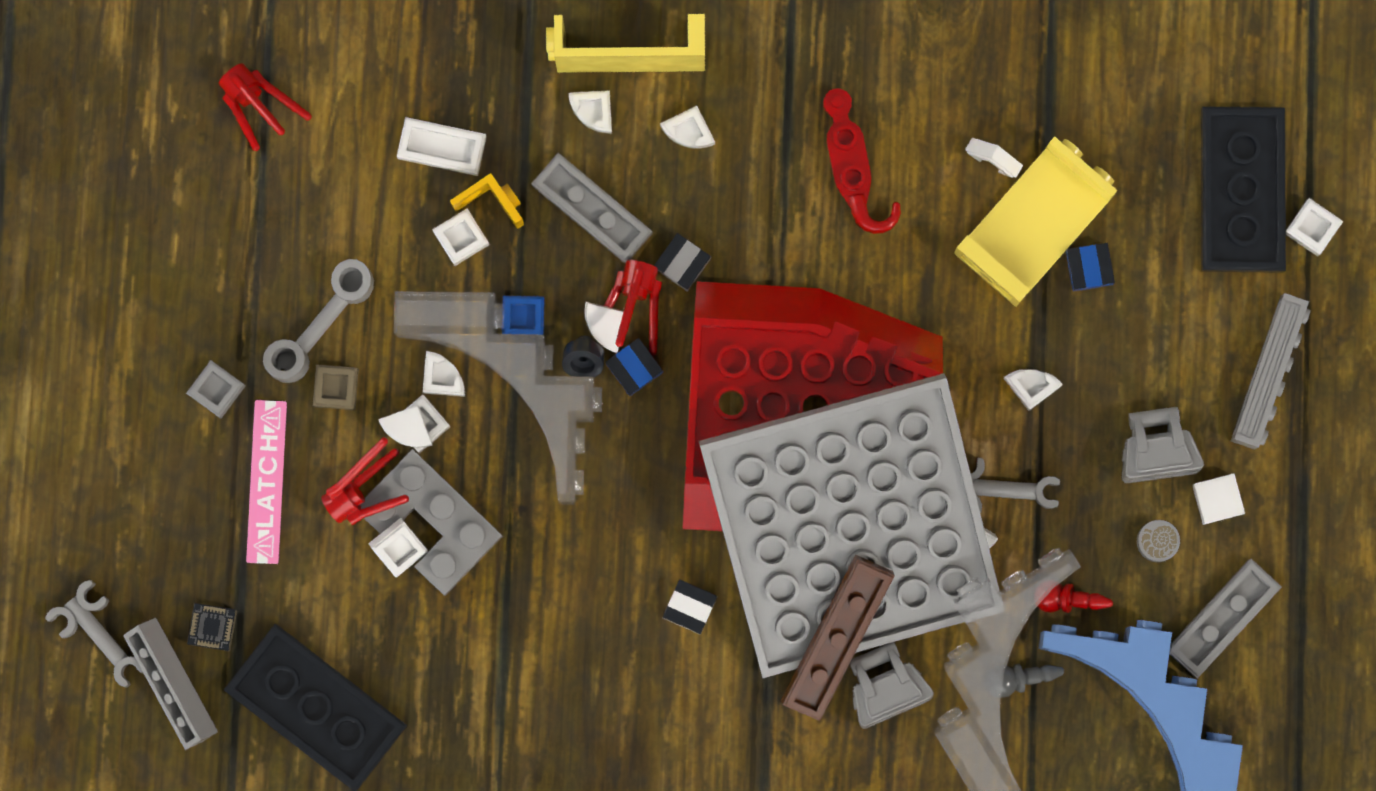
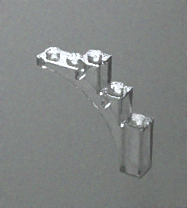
[394,291,602,505]
[934,548,1081,791]

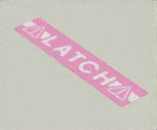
[246,400,287,564]

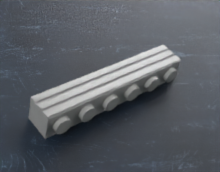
[1231,293,1311,450]

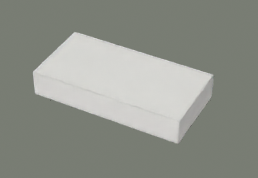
[397,117,487,176]

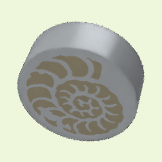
[1137,520,1180,562]

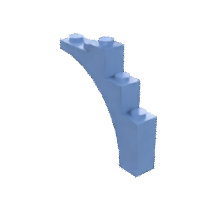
[1038,620,1243,791]

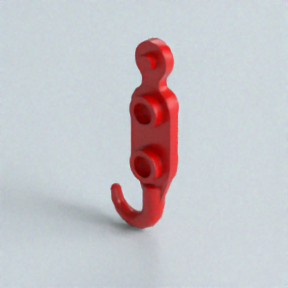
[823,88,901,234]

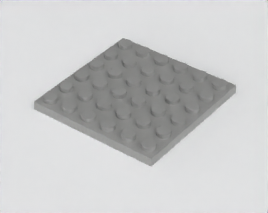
[698,373,1004,678]

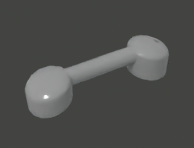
[263,259,374,383]

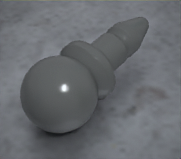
[984,663,1064,698]

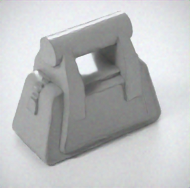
[1122,407,1204,483]
[850,642,934,729]

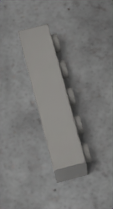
[123,618,218,750]

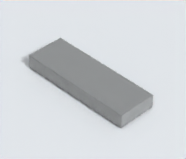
[531,153,653,264]
[1169,559,1282,679]

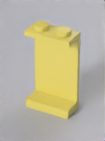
[546,14,705,72]
[954,136,1118,307]

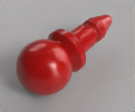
[1033,579,1113,613]

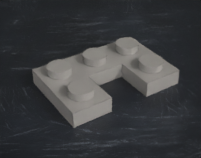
[360,449,503,596]

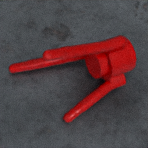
[219,63,312,151]
[604,260,662,355]
[321,437,409,525]

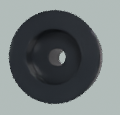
[562,335,605,379]

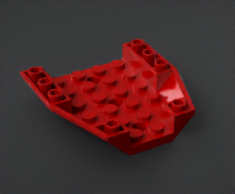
[683,281,943,531]

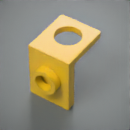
[450,173,524,229]

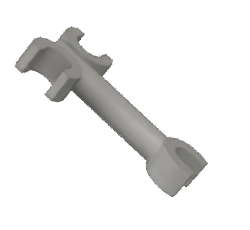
[970,458,1060,513]
[45,580,144,688]

